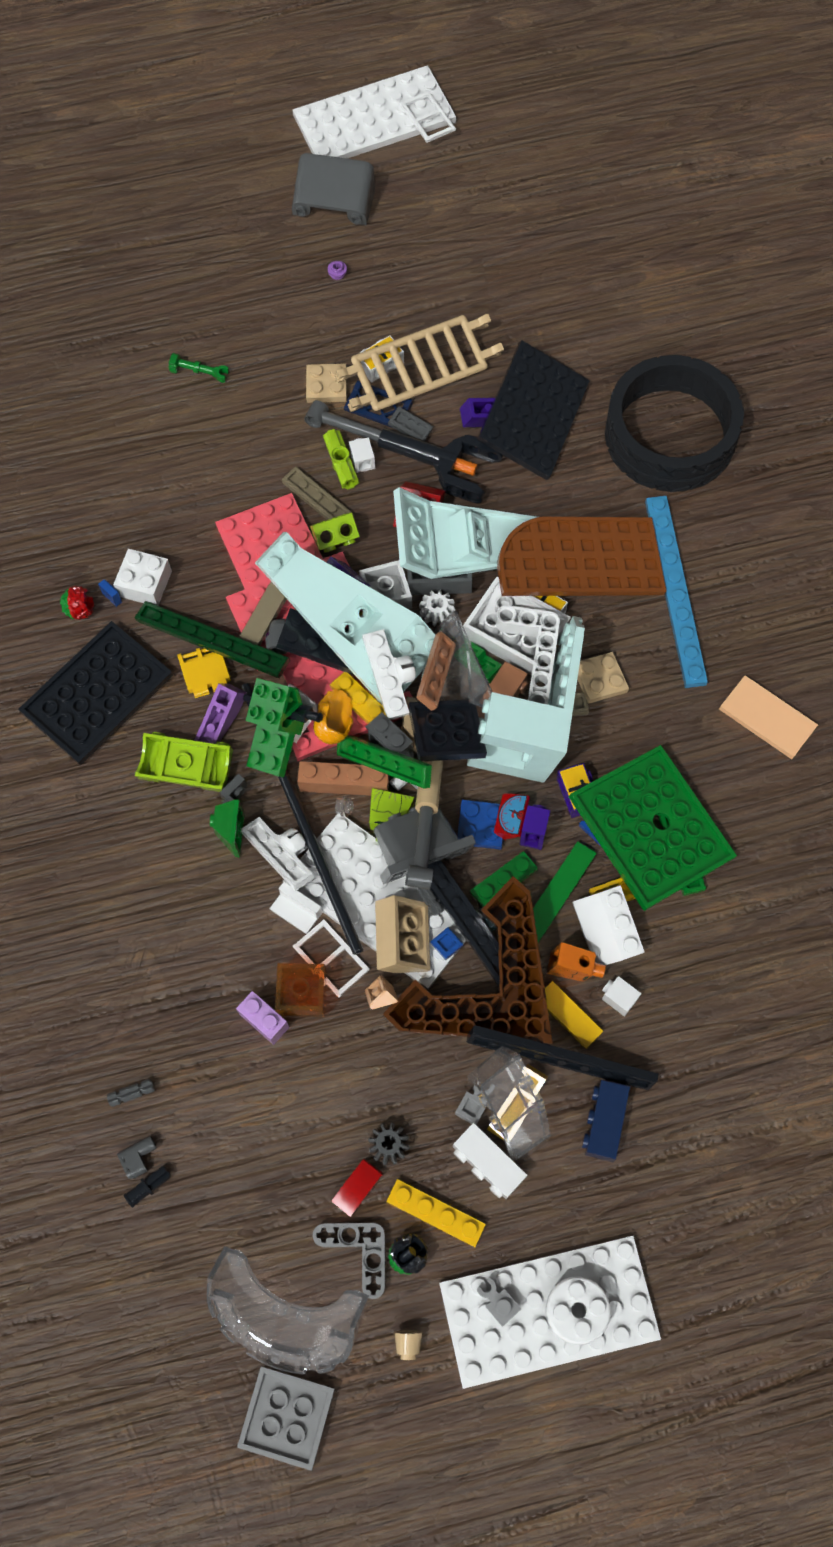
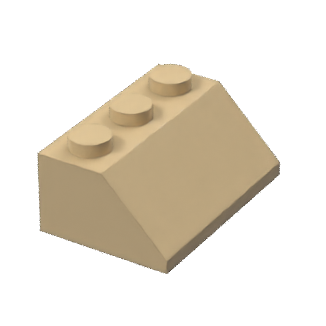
[375,895,430,973]

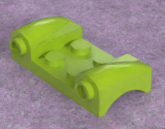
[135,732,233,792]

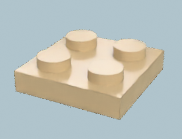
[306,364,347,403]
[577,652,629,704]

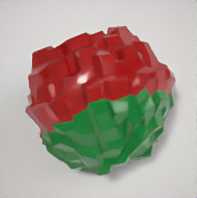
[60,586,95,620]

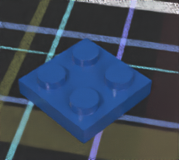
[457,800,502,850]

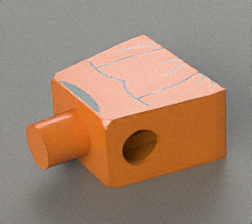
[546,942,606,982]

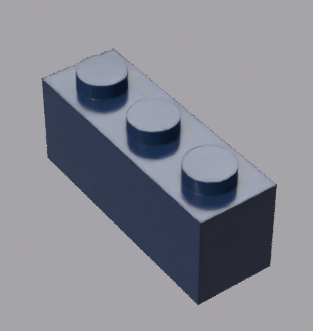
[582,1080,630,1162]

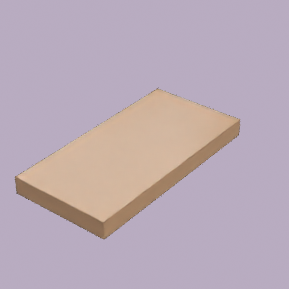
[719,676,818,759]

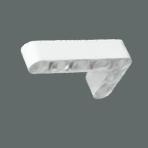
[496,605,560,705]

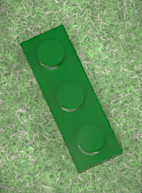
[470,851,538,908]

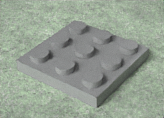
[237,1366,335,1471]

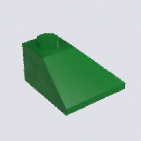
[210,800,245,857]

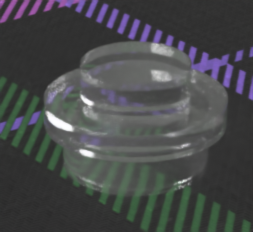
[335,795,353,818]

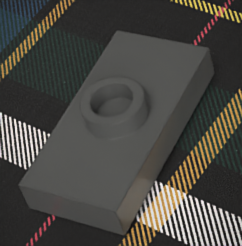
[388,406,433,441]

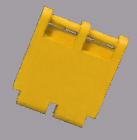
[177,648,231,698]

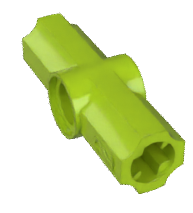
[323,429,359,490]

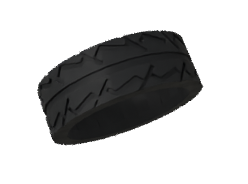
[605,355,744,492]

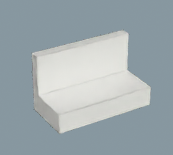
[270,882,323,934]

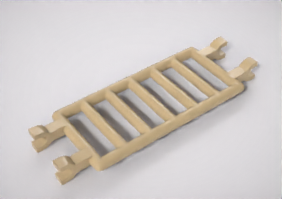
[335,314,504,412]

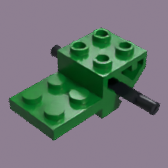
[243,678,323,777]

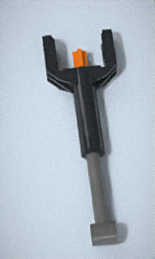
[304,400,503,504]

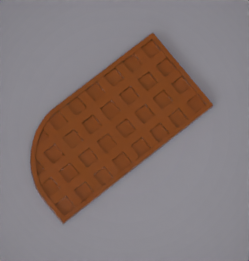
[497,516,666,596]

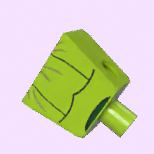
[369,788,414,842]

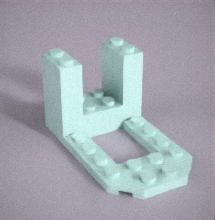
[467,616,585,783]

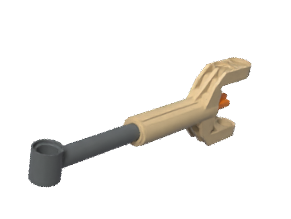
[401,696,443,890]

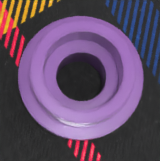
[328,261,347,280]

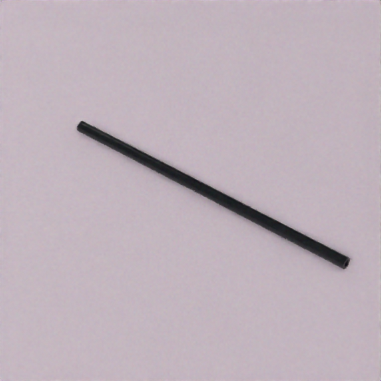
[240,683,364,955]

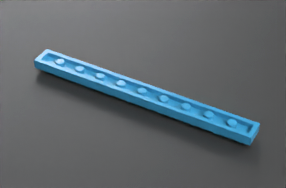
[645,496,708,688]

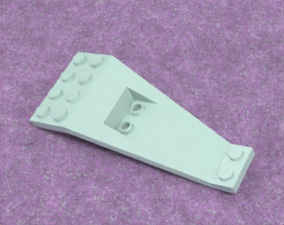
[393,487,536,579]
[255,532,435,706]

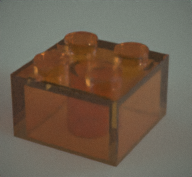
[275,963,327,1017]

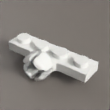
[362,629,416,720]
[241,817,314,891]

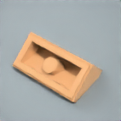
[365,975,398,1009]

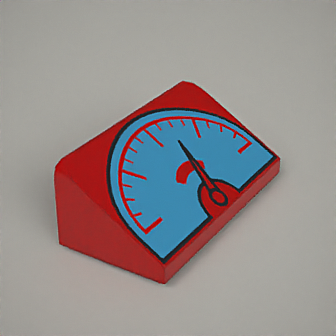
[494,793,530,840]

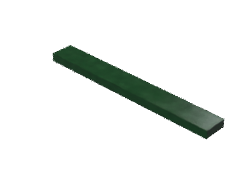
[134,601,290,679]

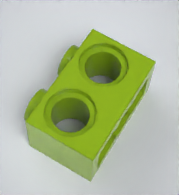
[310,512,360,553]

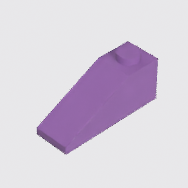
[194,683,247,744]

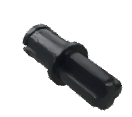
[123,1166,171,1208]

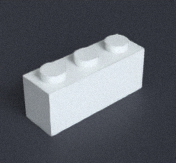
[453,1123,527,1199]

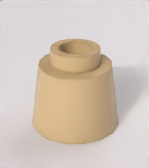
[394,1330,422,1360]

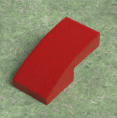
[332,1158,383,1217]

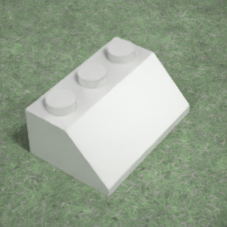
[572,885,644,965]

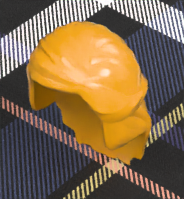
[313,688,353,745]

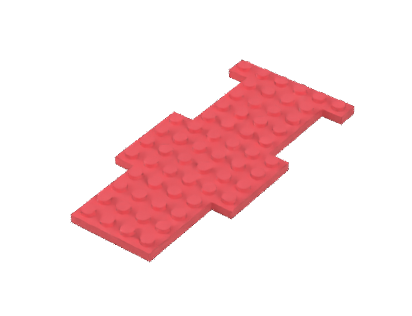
[215,493,412,761]

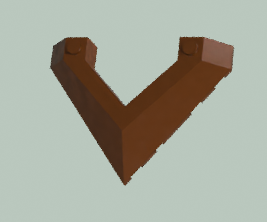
[383,876,553,1044]

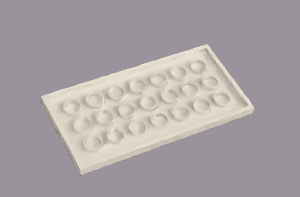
[292,65,456,159]
[283,812,484,990]
[439,1236,661,1389]

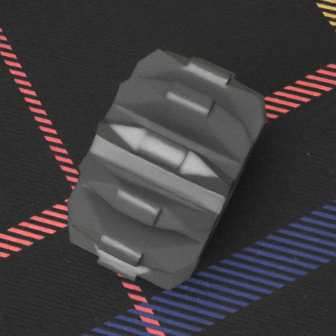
[368,1123,409,1165]

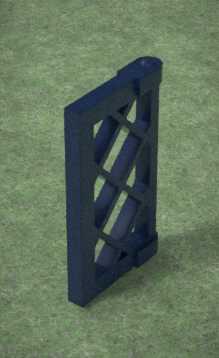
[344,380,413,428]

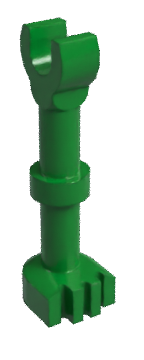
[168,353,229,383]

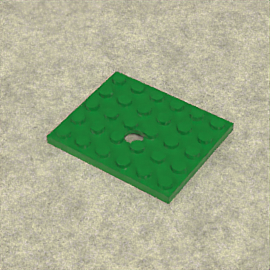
[569,745,737,911]

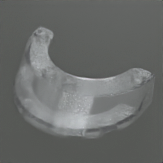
[207,1246,369,1374]

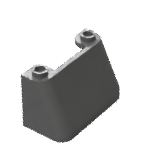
[292,153,375,225]

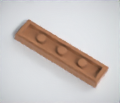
[416,631,456,711]

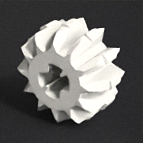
[419,590,455,627]

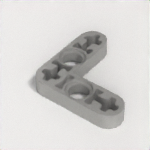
[313,1223,385,1300]

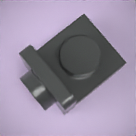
[219,774,247,804]

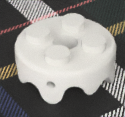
[545,1277,611,1345]

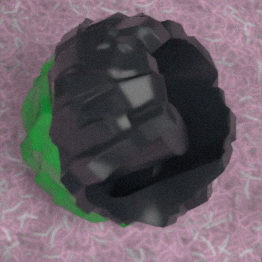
[388,1233,428,1275]

